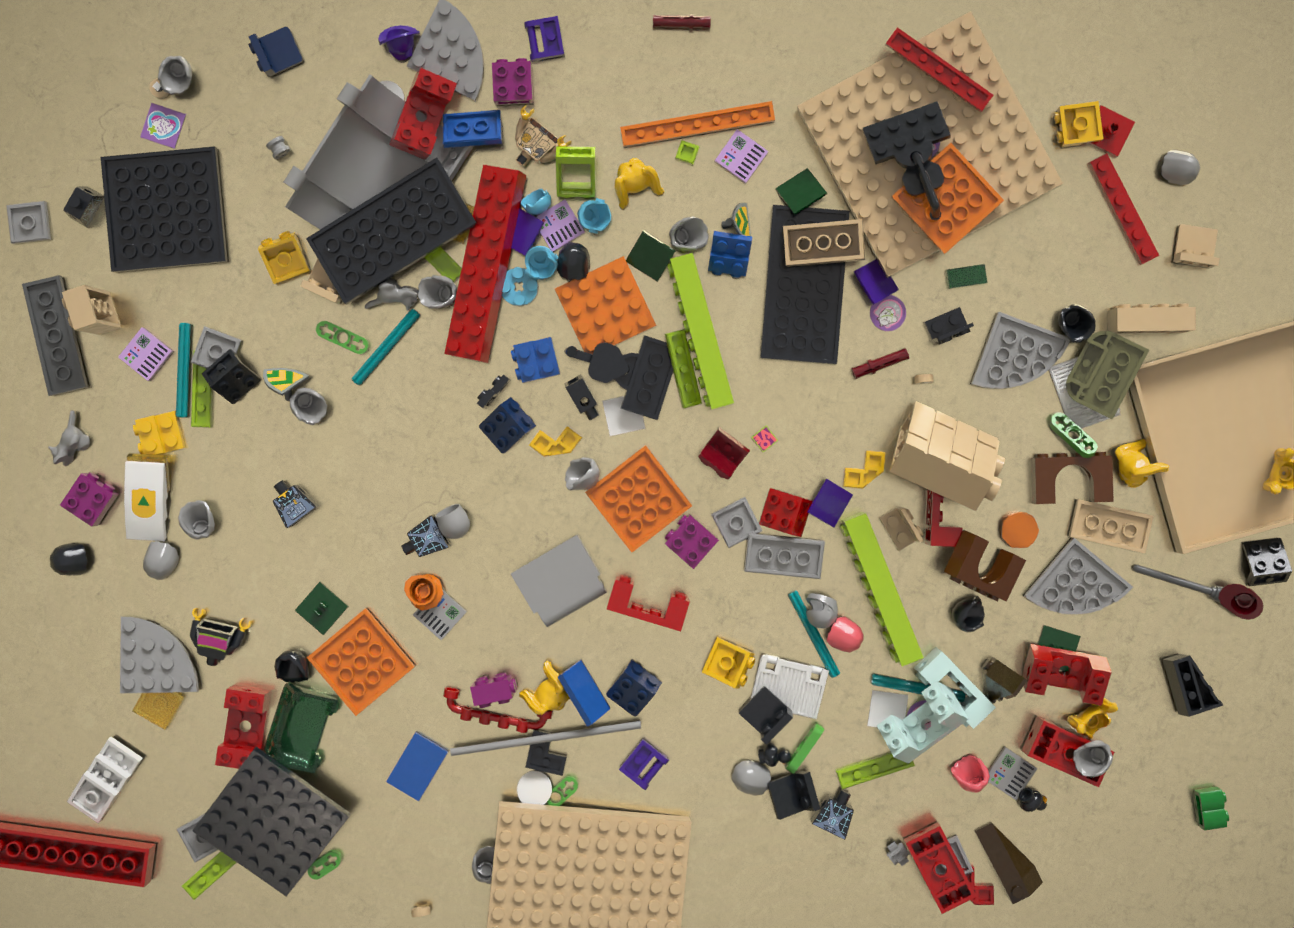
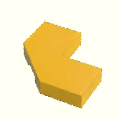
[529,426,582,457]
[843,451,886,489]

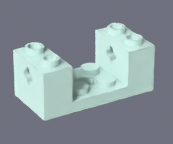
[914,647,996,729]
[877,681,969,763]

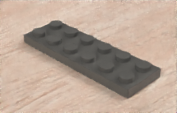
[22,275,88,396]

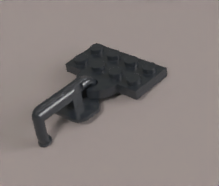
[863,101,951,220]
[564,335,673,420]

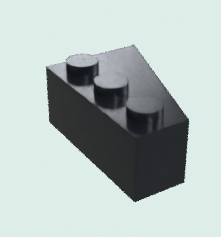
[1163,654,1223,717]

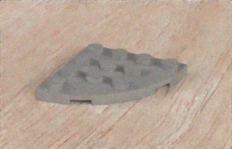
[407,0,484,102]
[971,312,1070,389]
[1024,538,1133,614]
[120,616,199,693]

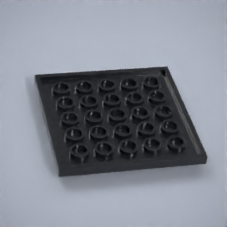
[100,146,227,272]
[193,747,351,897]

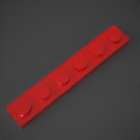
[885,27,994,112]
[1088,153,1160,265]

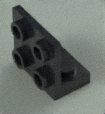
[923,307,974,345]
[202,348,261,404]
[1243,538,1292,586]
[739,686,793,745]
[767,771,820,820]

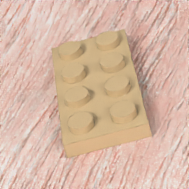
[1069,499,1154,553]

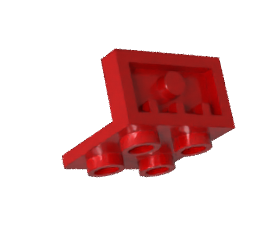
[759,488,813,537]

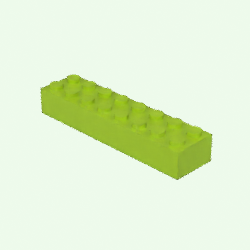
[667,253,734,410]
[839,512,924,667]

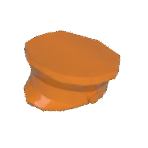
[1001,512,1039,548]
[404,574,444,611]

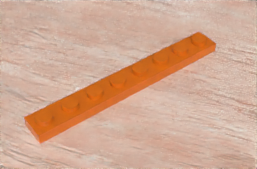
[620,101,775,147]

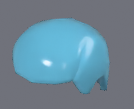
[521,189,551,215]

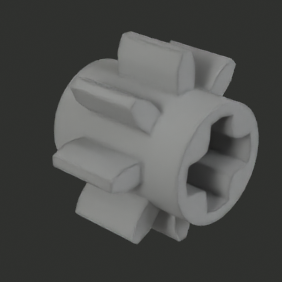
[886,841,910,866]

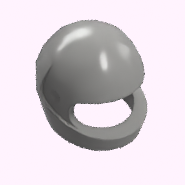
[436,504,470,539]
[806,593,838,629]

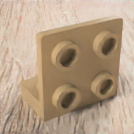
[1173,224,1220,268]
[300,259,342,304]
[879,506,923,551]

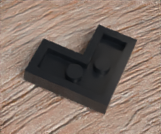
[477,374,511,409]
[525,730,567,776]

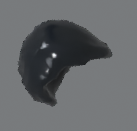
[557,242,590,280]
[1058,304,1096,343]
[50,543,87,576]
[953,596,985,633]
[274,651,309,683]

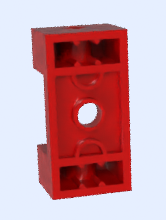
[389,68,457,160]
[925,489,963,547]
[607,575,690,632]
[1022,644,1112,706]
[215,685,272,769]
[1021,716,1115,787]
[904,822,977,914]

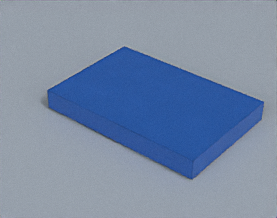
[443,110,502,148]
[558,660,610,727]
[386,732,448,801]

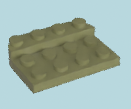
[1066,331,1149,420]

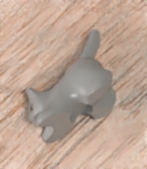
[365,278,419,311]
[48,410,90,466]

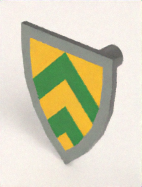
[722,203,751,236]
[263,368,309,401]

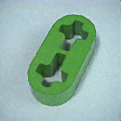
[308,850,342,880]

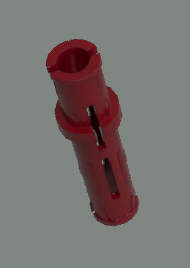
[653,14,711,30]
[851,348,909,379]

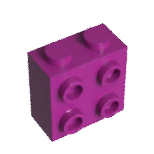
[492,58,534,105]
[60,472,119,527]
[664,514,719,569]
[470,672,517,708]

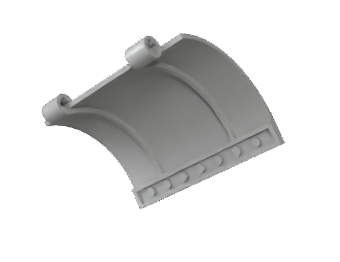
[283,75,474,229]

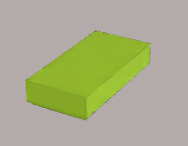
[424,247,462,283]

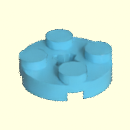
[502,267,538,306]

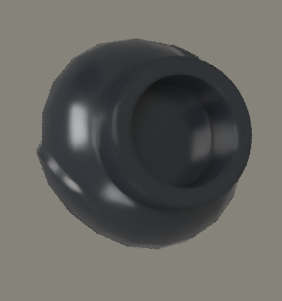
[758,743,791,767]
[1019,788,1047,812]

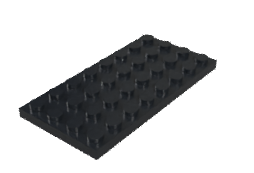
[306,157,477,305]
[760,205,850,365]

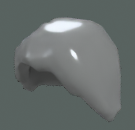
[158,56,192,95]
[1161,150,1200,185]
[669,216,709,252]
[418,275,457,309]
[290,387,327,425]
[565,457,600,491]
[178,500,215,540]
[143,541,179,580]
[1073,740,1113,778]
[731,760,771,796]
[472,846,494,884]

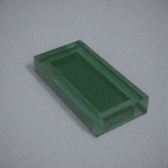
[946,264,988,289]

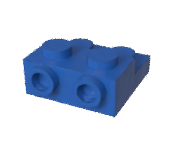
[708,231,752,278]
[511,337,560,383]

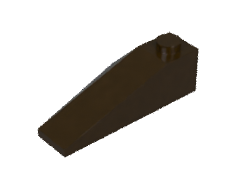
[982,657,1028,704]
[974,822,1043,904]

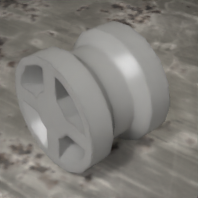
[266,136,291,160]

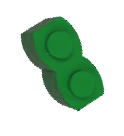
[1194,787,1229,831]

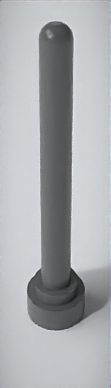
[1133,565,1224,602]

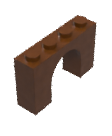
[1031,452,1114,504]
[944,530,1026,602]

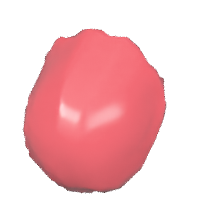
[826,616,864,653]
[951,755,990,793]

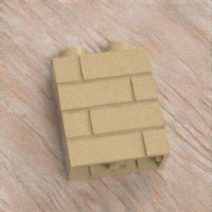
[889,401,1005,511]

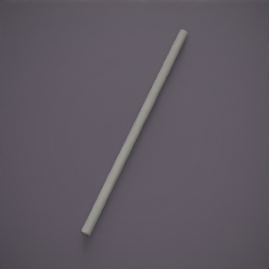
[450,721,641,756]

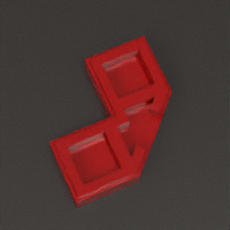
[962,866,994,905]

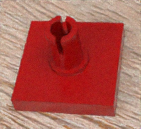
[1088,105,1135,157]

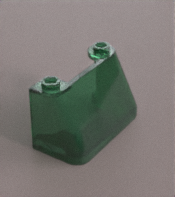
[264,683,339,773]

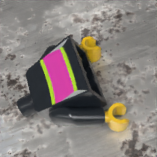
[190,608,252,666]

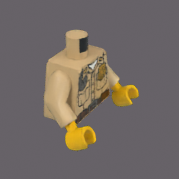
[515,105,572,167]

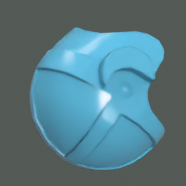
[577,198,611,234]
[525,246,558,279]

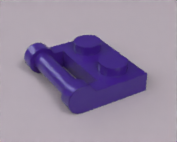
[524,16,564,62]
[619,739,669,790]

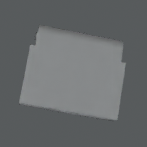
[511,534,607,627]

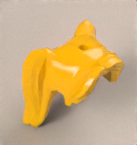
[614,158,664,209]
[1115,439,1169,488]
[1263,448,1294,495]
[519,661,570,715]
[1067,698,1118,739]

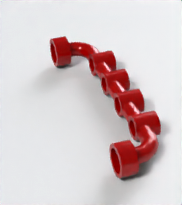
[443,687,553,733]

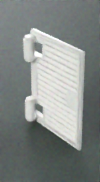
[1049,357,1120,432]
[751,654,829,719]

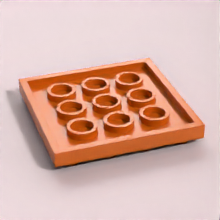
[892,143,1004,255]
[555,256,656,355]
[585,445,692,552]
[307,608,415,716]

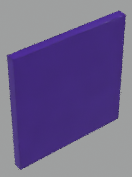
[511,209,544,256]
[854,259,899,305]
[807,479,853,527]

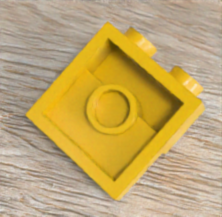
[1054,101,1103,147]
[258,231,310,284]
[133,411,186,457]
[702,637,755,689]

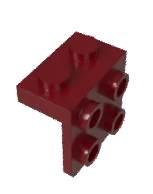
[698,427,750,480]

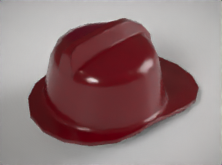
[1219,584,1264,620]

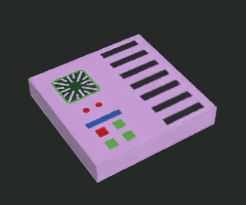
[715,129,768,184]
[536,200,585,252]
[118,327,173,381]

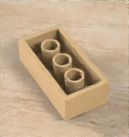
[783,219,866,267]
[62,285,121,335]
[1107,303,1196,334]

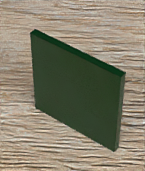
[775,168,827,215]
[626,230,676,282]
[295,582,349,635]
[1037,625,1081,672]

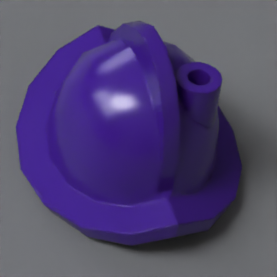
[378,25,420,60]

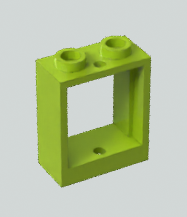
[556,146,596,198]

